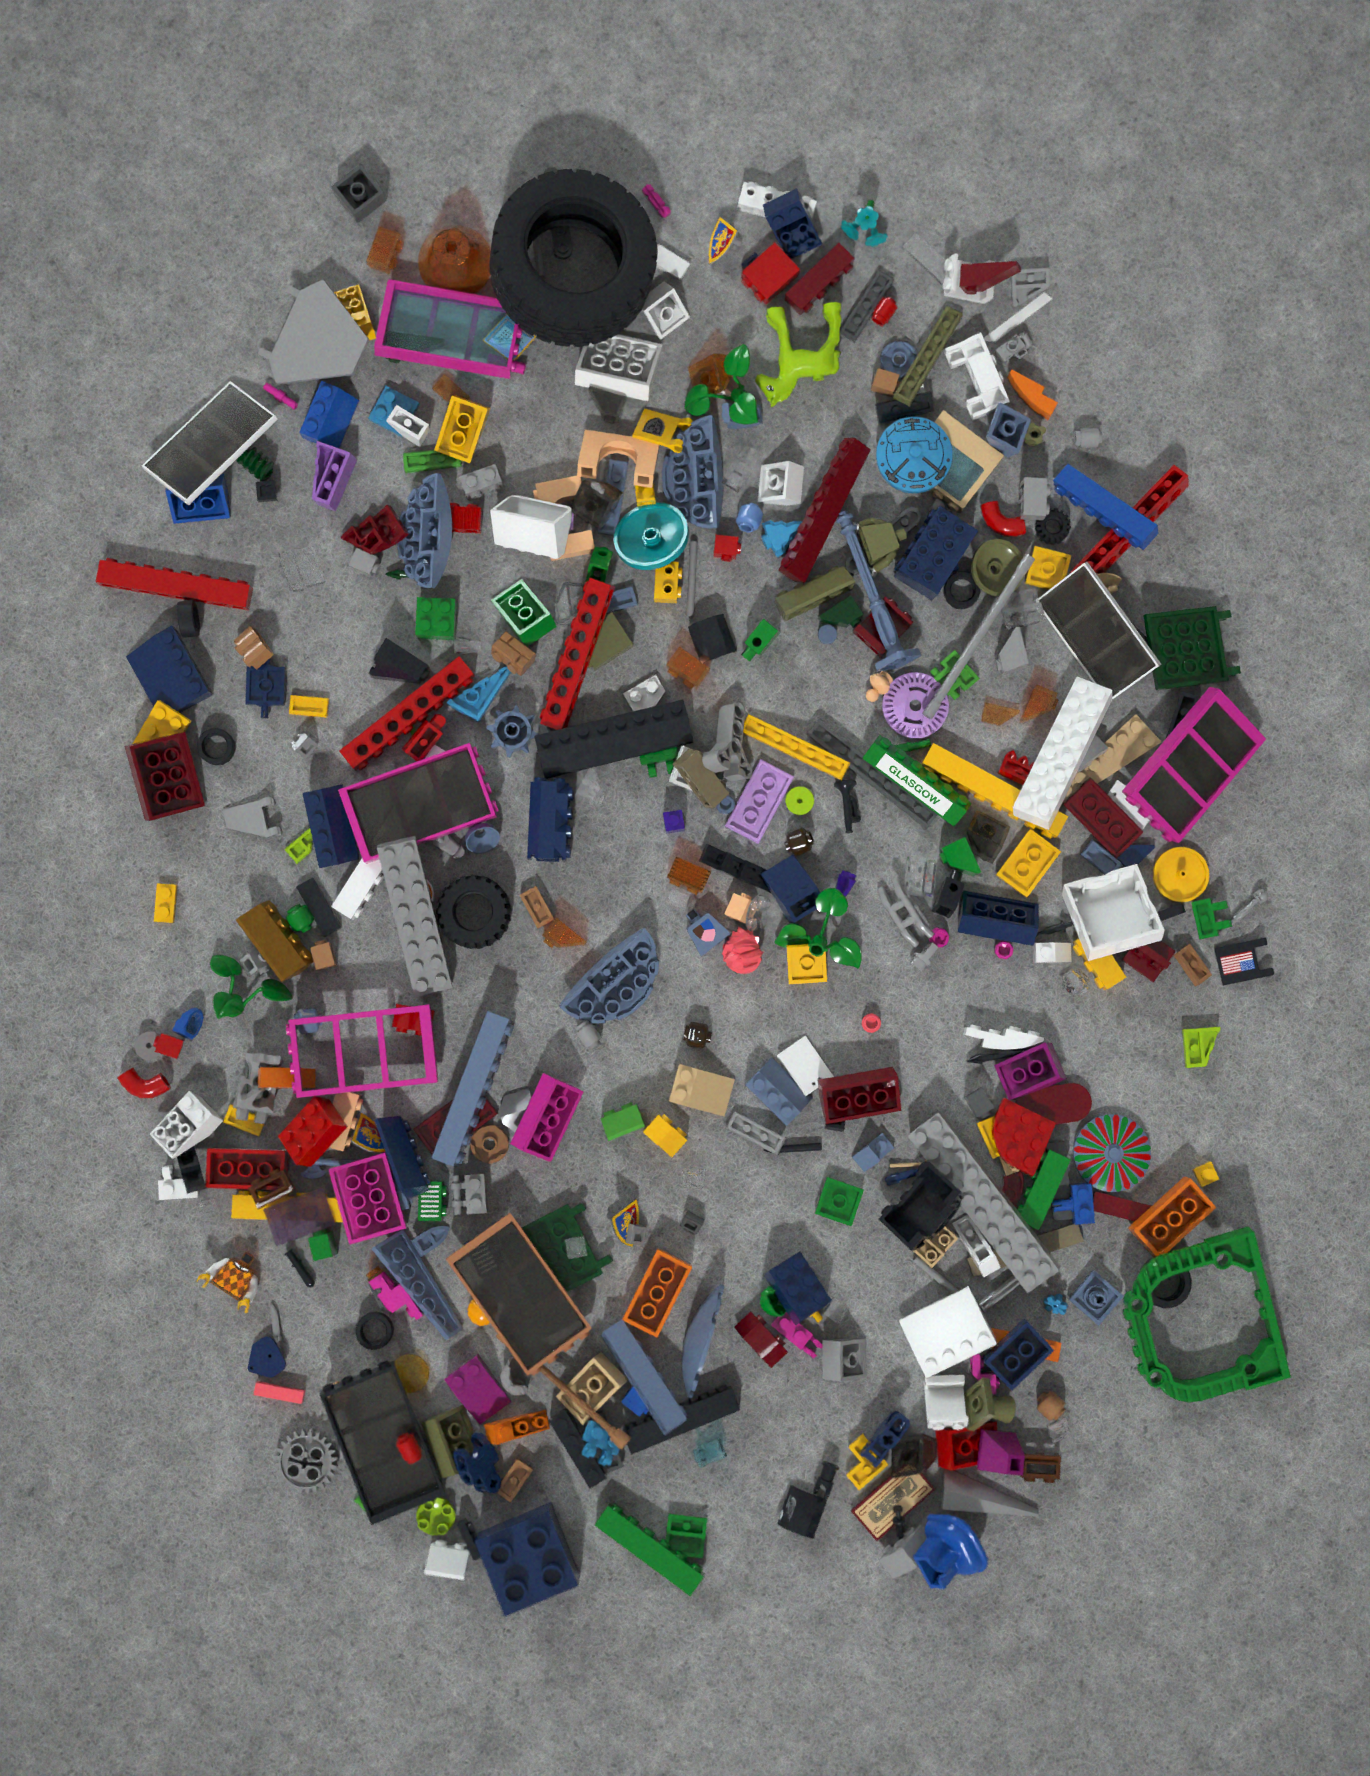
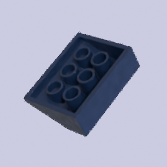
[126,626,213,713]

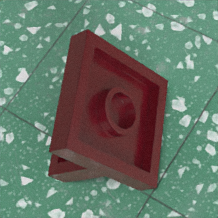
[1121,941,1176,983]

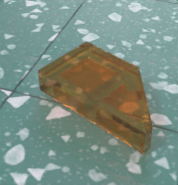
[432,374,471,402]
[981,703,1020,726]

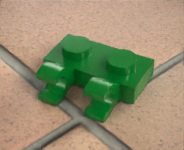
[639,747,678,778]
[1191,898,1232,940]

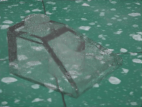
[553,582,597,626]

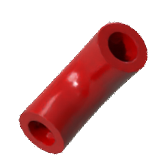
[980,501,1026,537]
[117,1067,171,1099]

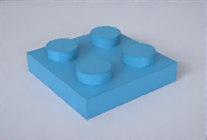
[368,386,420,437]

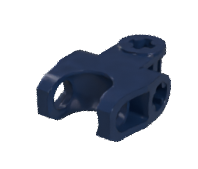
[859,1411,910,1468]
[453,1433,501,1493]

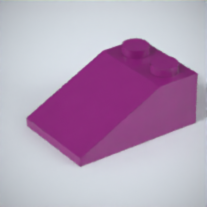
[994,1042,1067,1101]
[444,1354,512,1425]

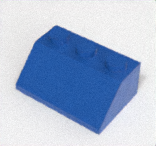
[299,381,359,448]
[165,474,230,524]

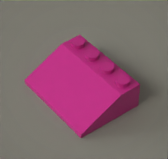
[328,1152,408,1245]

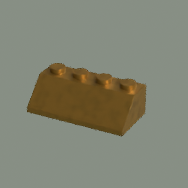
[236,900,314,982]

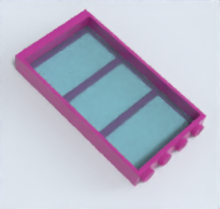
[374,279,522,379]

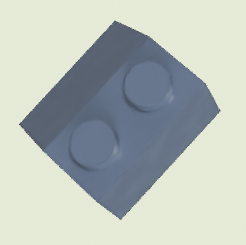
[986,402,1031,457]

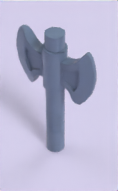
[301,1149,358,1179]

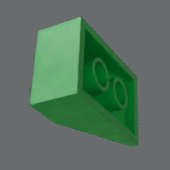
[491,579,557,647]

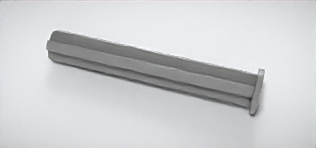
[977,1275,1020,1314]

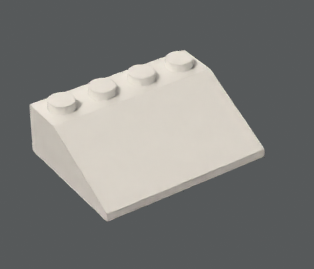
[575,334,662,401]
[899,1286,997,1378]

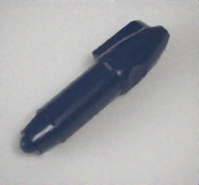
[885,1169,919,1186]

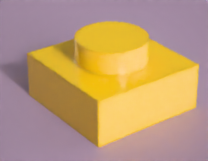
[1192,1161,1219,1187]

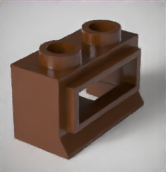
[248,1168,296,1209]
[1019,1451,1062,1483]

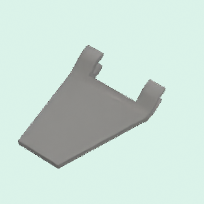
[223,797,282,838]

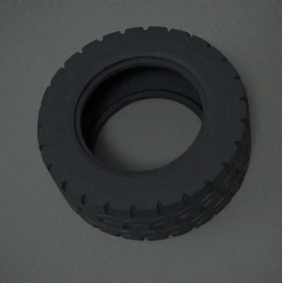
[489,169,658,347]

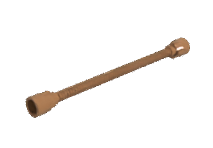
[496,1325,631,1450]

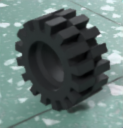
[1035,508,1071,545]

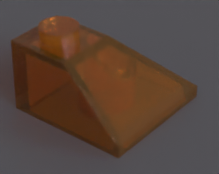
[688,353,732,394]

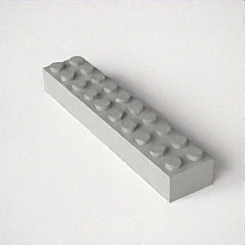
[908,1110,1060,1293]

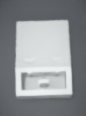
[150,1091,223,1159]

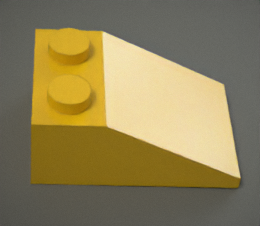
[434,395,491,463]

